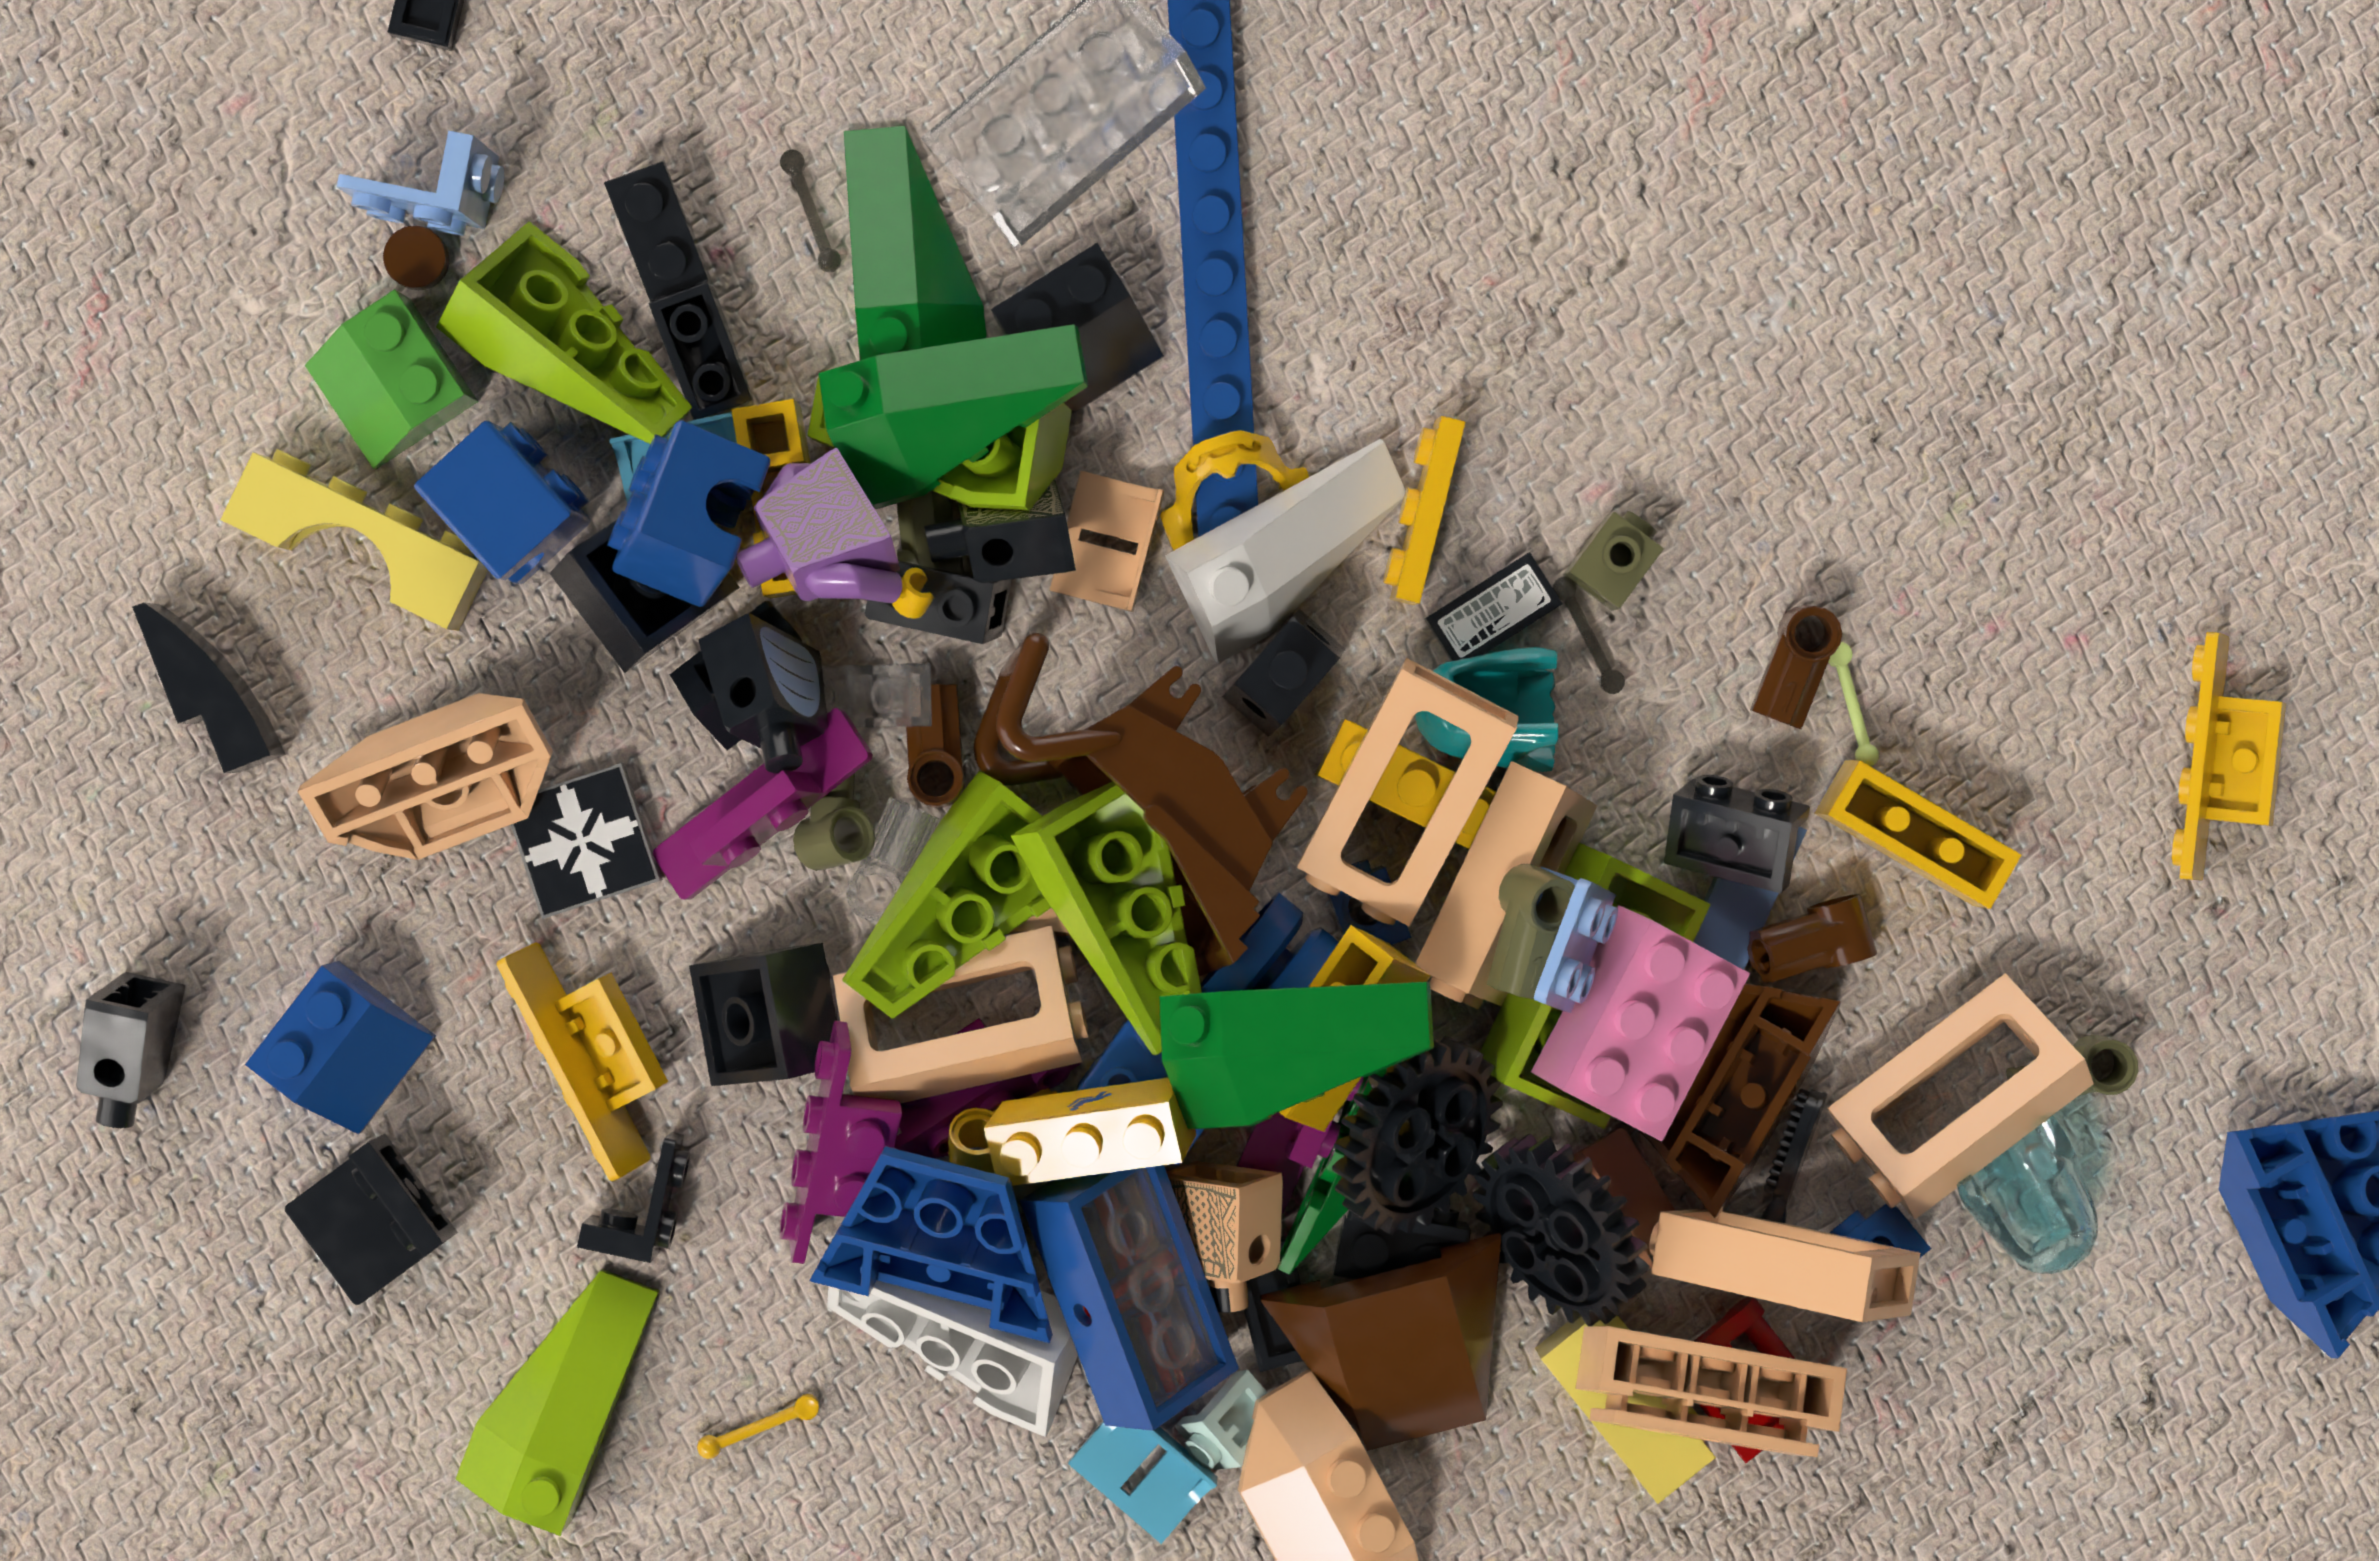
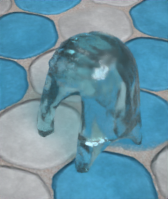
[1957,1116,2098,1274]

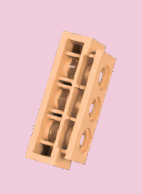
[1576,1326,1847,1457]

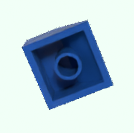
[245,961,436,1134]

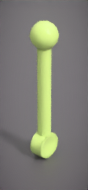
[1828,642,1879,767]

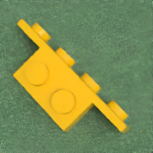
[2172,632,2286,881]
[497,942,669,1182]

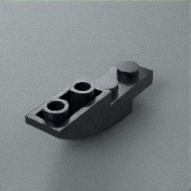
[604,160,753,420]

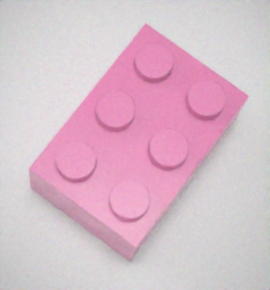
[1531,905,1750,1141]

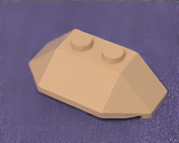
[297,693,553,860]
[1238,1369,1419,1561]

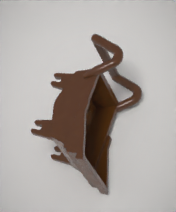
[973,633,1308,976]

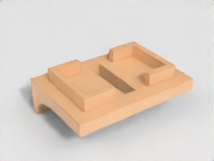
[1050,471,1164,612]

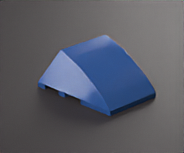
[2218,1110,2379,1359]
[809,1146,1053,1343]

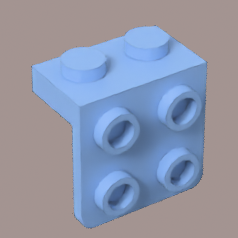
[336,130,504,236]
[1534,866,1618,1013]

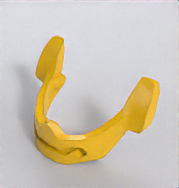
[1160,430,1309,551]

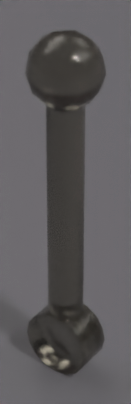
[780,149,842,273]
[1552,576,1625,694]

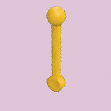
[697,1394,819,1459]

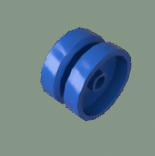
[1200,892,1339,993]

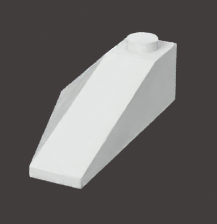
[1165,439,1406,663]
[827,1280,1078,1437]

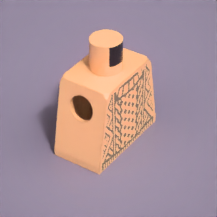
[1166,1161,1283,1313]

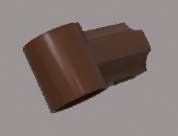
[1750,605,1842,730]
[903,684,966,808]
[1747,894,1877,982]

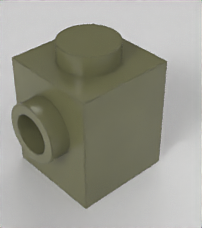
[1562,511,1664,611]

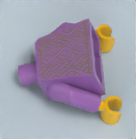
[736,448,934,619]

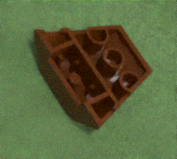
[1639,983,1841,1219]
[1260,1233,1501,1451]

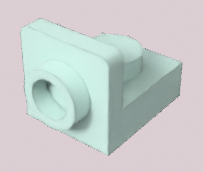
[1175,1370,1267,1470]

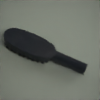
[1761,1089,1827,1223]

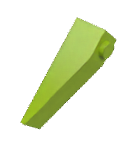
[455,1269,660,1536]

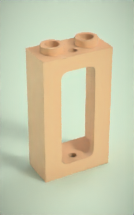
[1297,658,1519,927]
[1415,761,1597,1010]
[833,926,1089,1103]
[1828,973,2094,1220]
[1649,1209,1920,1322]

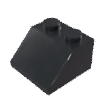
[991,243,1164,415]
[549,520,740,673]
[689,943,837,1086]

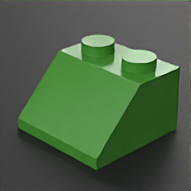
[305,289,479,470]

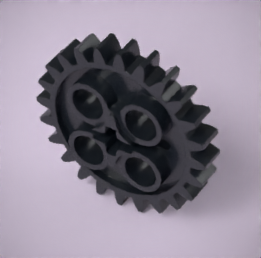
[1332,1036,1503,1235]
[1473,1134,1650,1326]

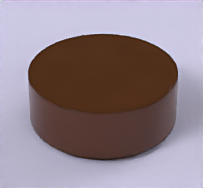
[383,226,450,291]

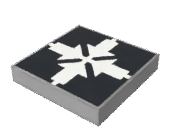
[511,763,663,919]

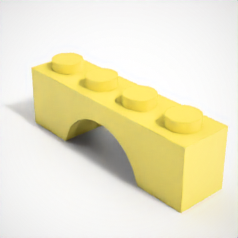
[220,449,488,631]

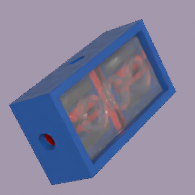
[1020,1165,1239,1431]

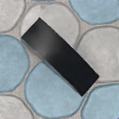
[132,602,286,773]

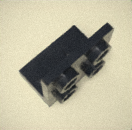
[285,1134,458,1305]

